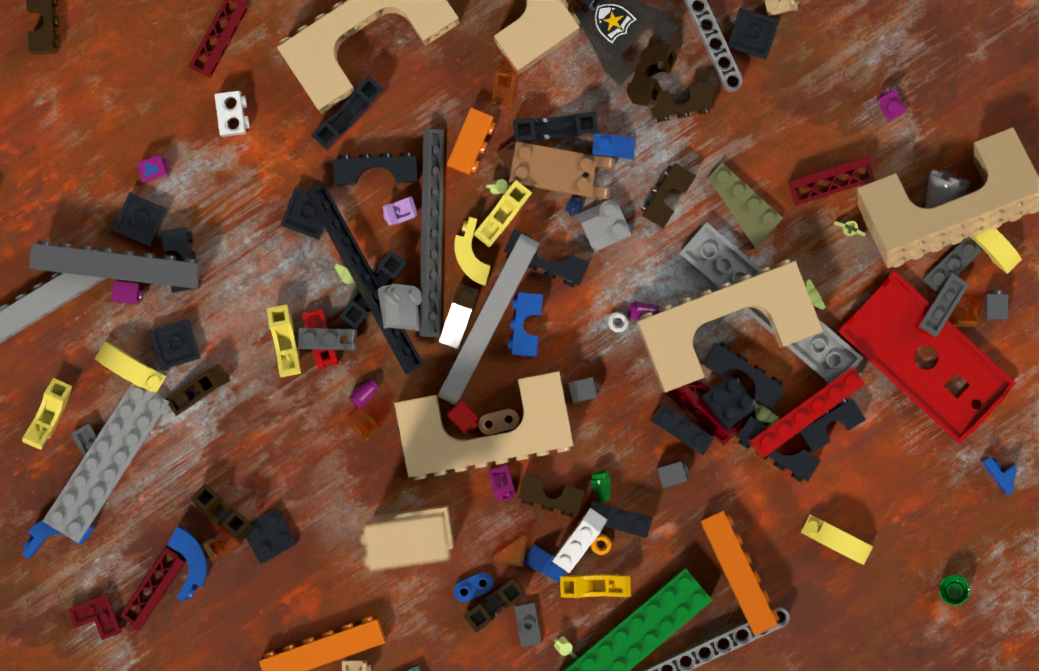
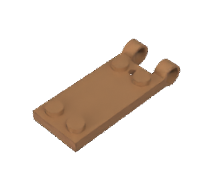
[509,142,615,201]

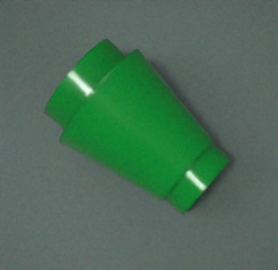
[590,470,611,502]

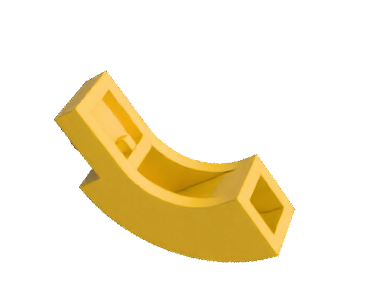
[560,574,631,598]

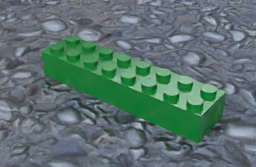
[561,567,713,671]

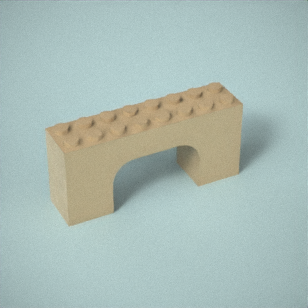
[277,0,459,114]
[494,0,580,75]
[857,127,1039,269]
[637,259,823,393]
[394,371,573,480]
[360,505,454,570]

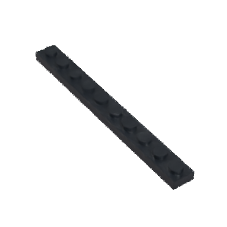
[306,184,424,375]

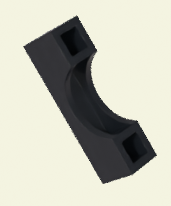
[311,75,385,151]
[513,112,598,142]
[333,152,418,185]
[504,229,590,288]
[339,250,408,329]
[701,342,785,409]
[736,416,821,482]

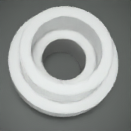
[608,312,629,332]

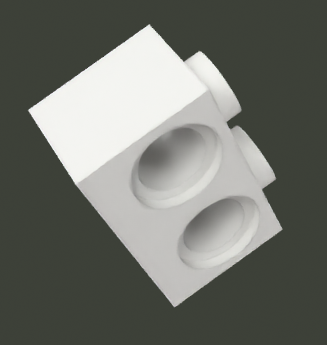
[215,91,250,137]

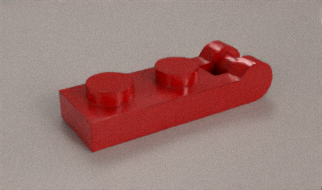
[302,309,339,370]

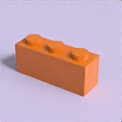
[447,108,496,176]

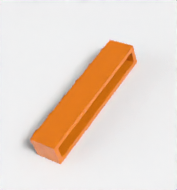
[701,511,779,637]
[259,616,386,671]

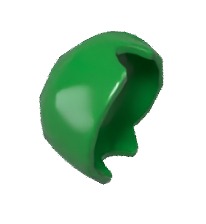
[939,574,971,606]

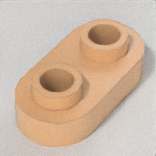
[478,409,519,435]

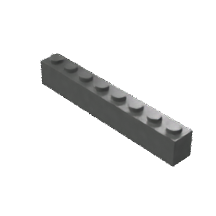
[29,240,201,289]

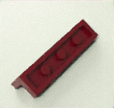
[188,0,250,79]
[788,156,875,206]
[665,380,745,446]
[120,547,187,631]

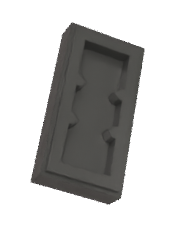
[514,602,542,647]

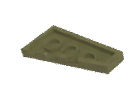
[708,163,783,249]

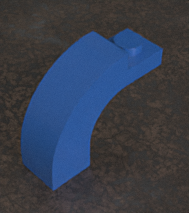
[22,520,96,559]
[167,526,209,602]

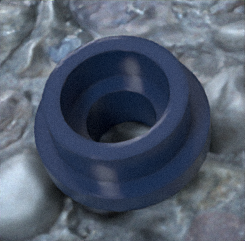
[565,197,583,217]

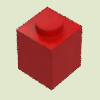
[447,400,479,433]

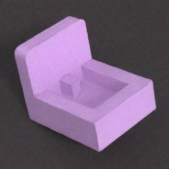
[383,197,419,226]

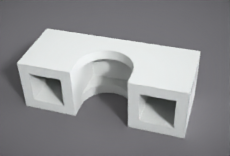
[552,508,607,573]

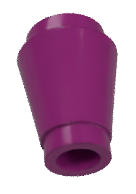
[628,301,660,321]
[348,379,379,409]

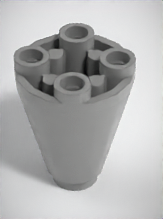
[925,169,970,209]

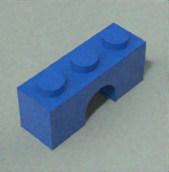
[508,292,543,357]

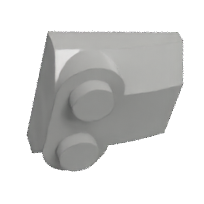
[577,198,631,252]
[377,284,422,331]

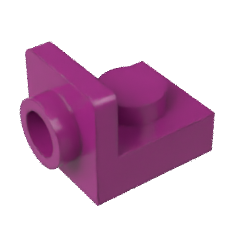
[876,88,907,122]
[488,465,516,500]

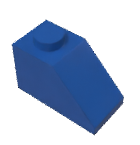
[592,133,635,160]

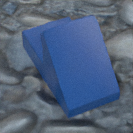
[980,456,1017,495]
[524,544,566,583]

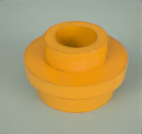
[591,534,611,555]

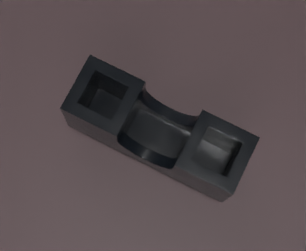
[160,227,202,293]
[799,398,866,452]
[650,403,714,455]
[589,500,653,538]

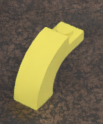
[474,180,532,247]
[455,217,491,286]
[970,228,1022,274]
[267,304,301,377]
[95,341,166,393]
[22,378,72,450]
[801,514,873,565]

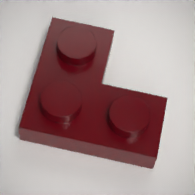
[68,593,122,640]

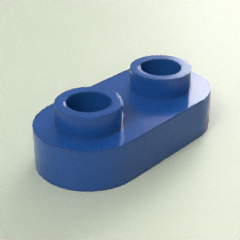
[454,572,493,602]

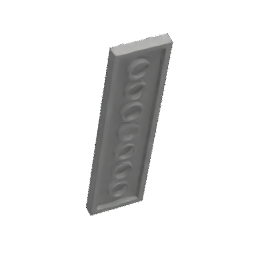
[43,383,169,543]

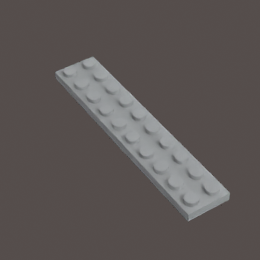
[679,222,863,382]

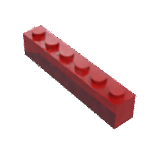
[748,367,865,457]

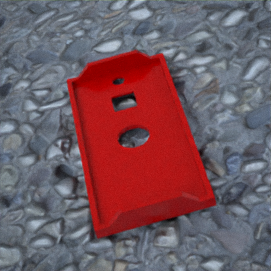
[837,271,1016,444]

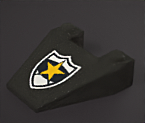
[576,0,679,88]

